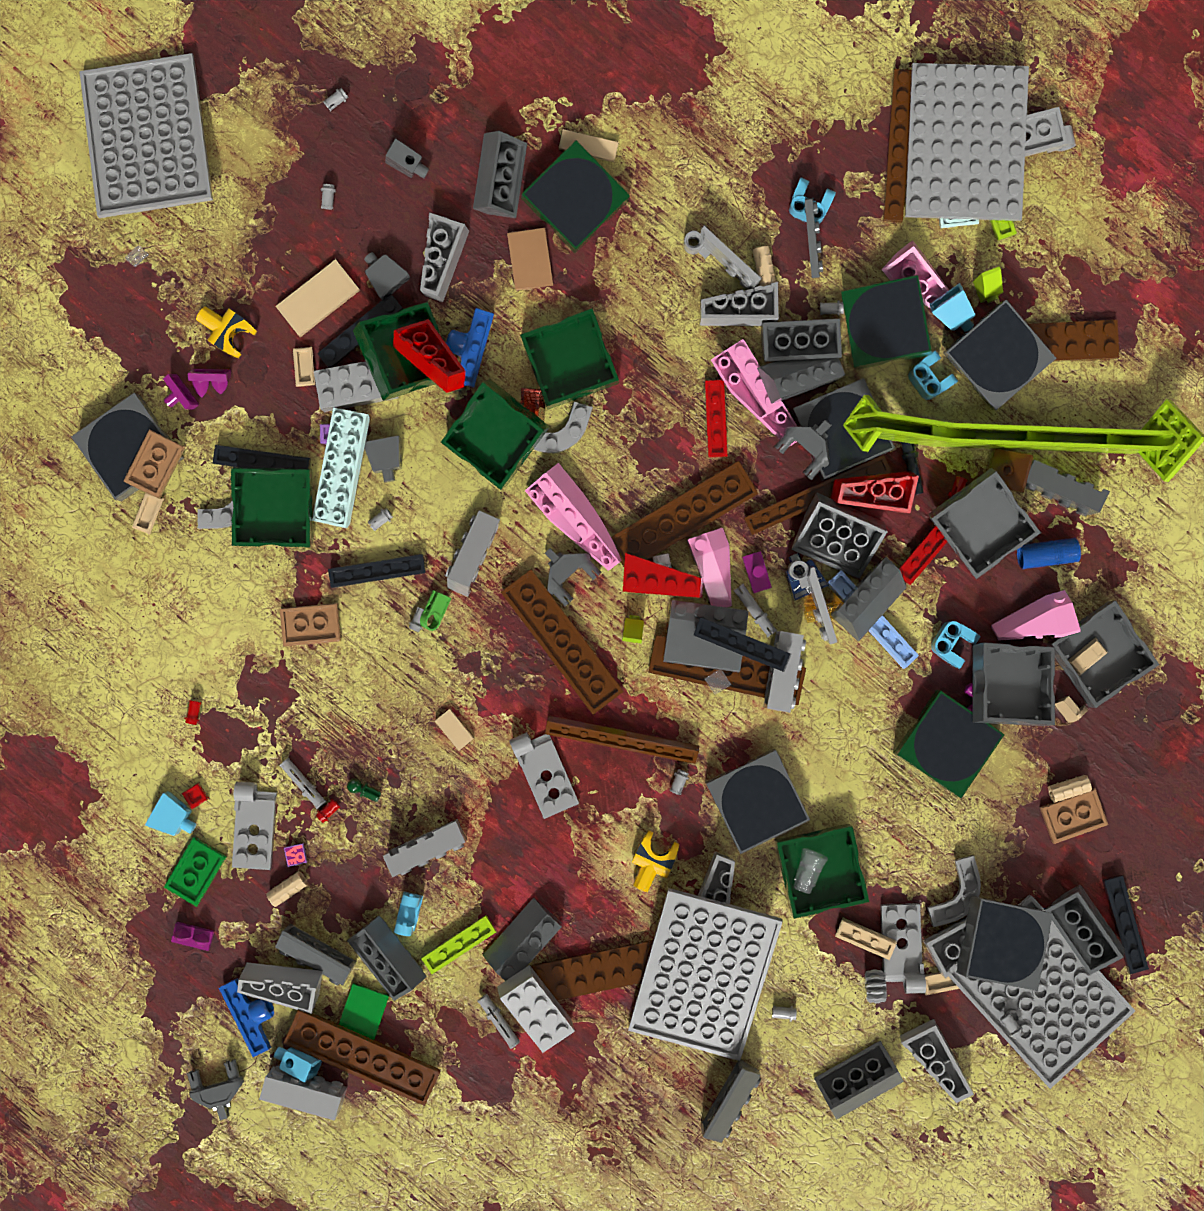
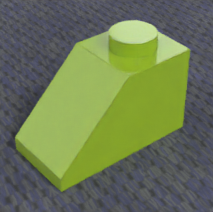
[973,266,1003,303]
[622,615,644,644]

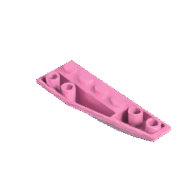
[711,339,797,447]
[525,463,622,571]

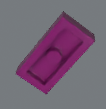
[188,369,231,398]
[171,922,215,951]

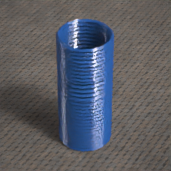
[1017,538,1081,569]

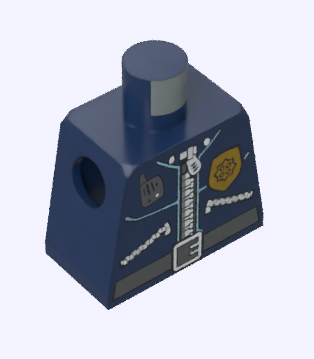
[785,553,829,601]

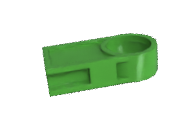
[420,590,452,631]

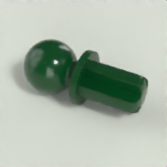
[347,778,381,802]

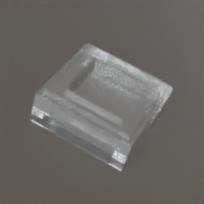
[125,245,149,267]
[705,669,731,695]

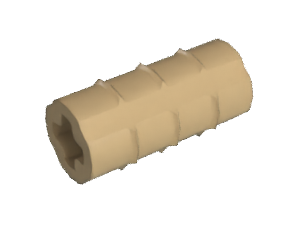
[753,246,776,287]
[1048,775,1092,802]
[266,871,308,907]

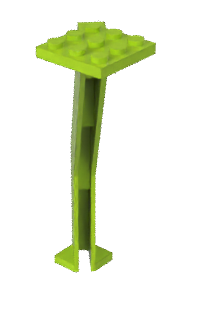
[843,395,1204,482]

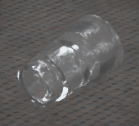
[794,849,828,894]

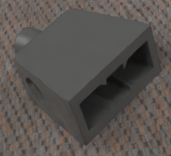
[385,139,430,179]
[364,252,410,300]
[364,436,402,483]

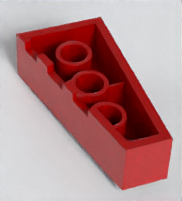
[393,319,466,393]
[831,471,919,513]
[622,553,703,598]

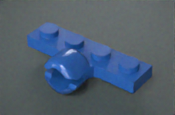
[446,308,494,388]
[219,978,274,1057]

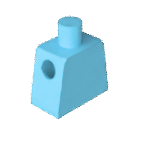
[929,283,975,332]
[145,791,196,836]
[274,1047,322,1082]

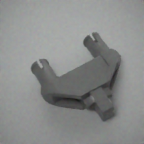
[774,420,832,480]
[545,548,602,606]
[186,1059,244,1120]

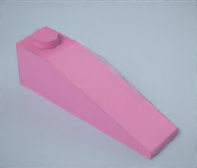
[882,240,949,308]
[687,528,732,608]
[991,590,1080,640]

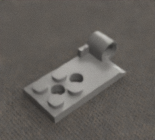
[1025,107,1076,157]
[683,226,761,290]
[788,560,837,644]
[509,732,579,819]
[232,781,277,870]
[880,903,926,994]

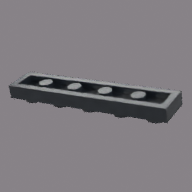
[317,293,403,368]
[212,445,311,469]
[328,554,426,588]
[694,617,792,672]
[1102,875,1149,974]

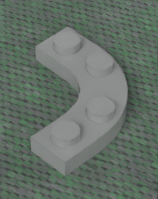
[534,402,593,453]
[198,501,233,529]
[927,855,981,927]

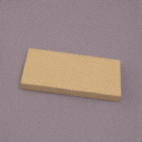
[276,259,360,337]

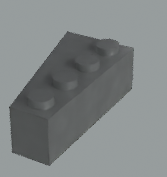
[1025,460,1110,517]

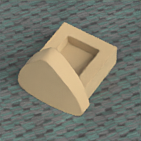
[1055,696,1088,723]

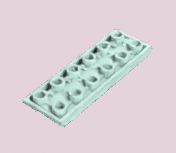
[312,408,370,528]

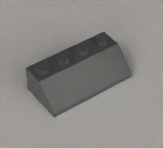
[473,131,527,218]
[761,319,842,362]
[757,358,845,404]
[830,557,907,641]
[1045,885,1125,975]
[483,898,562,981]
[347,916,427,1001]
[275,924,357,986]
[814,1041,904,1120]
[701,1060,761,1143]

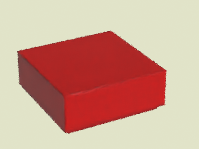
[181,783,209,810]

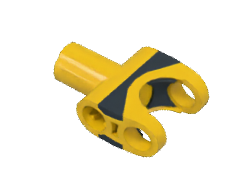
[196,306,257,359]
[631,830,679,892]

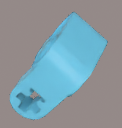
[789,178,836,224]
[908,350,958,400]
[931,621,981,669]
[394,891,423,936]

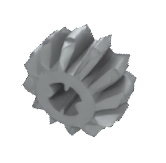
[864,970,887,1003]

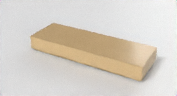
[559,129,619,163]
[835,918,897,960]

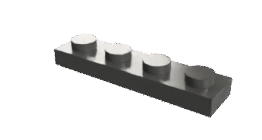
[805,197,823,278]

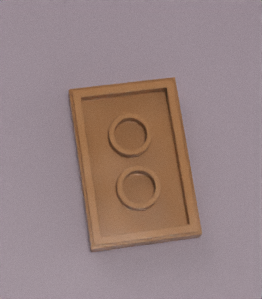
[507,228,553,291]
[124,429,186,499]
[280,603,341,647]
[1039,788,1108,844]

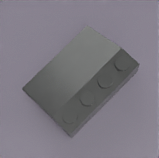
[791,493,888,579]
[663,600,749,672]

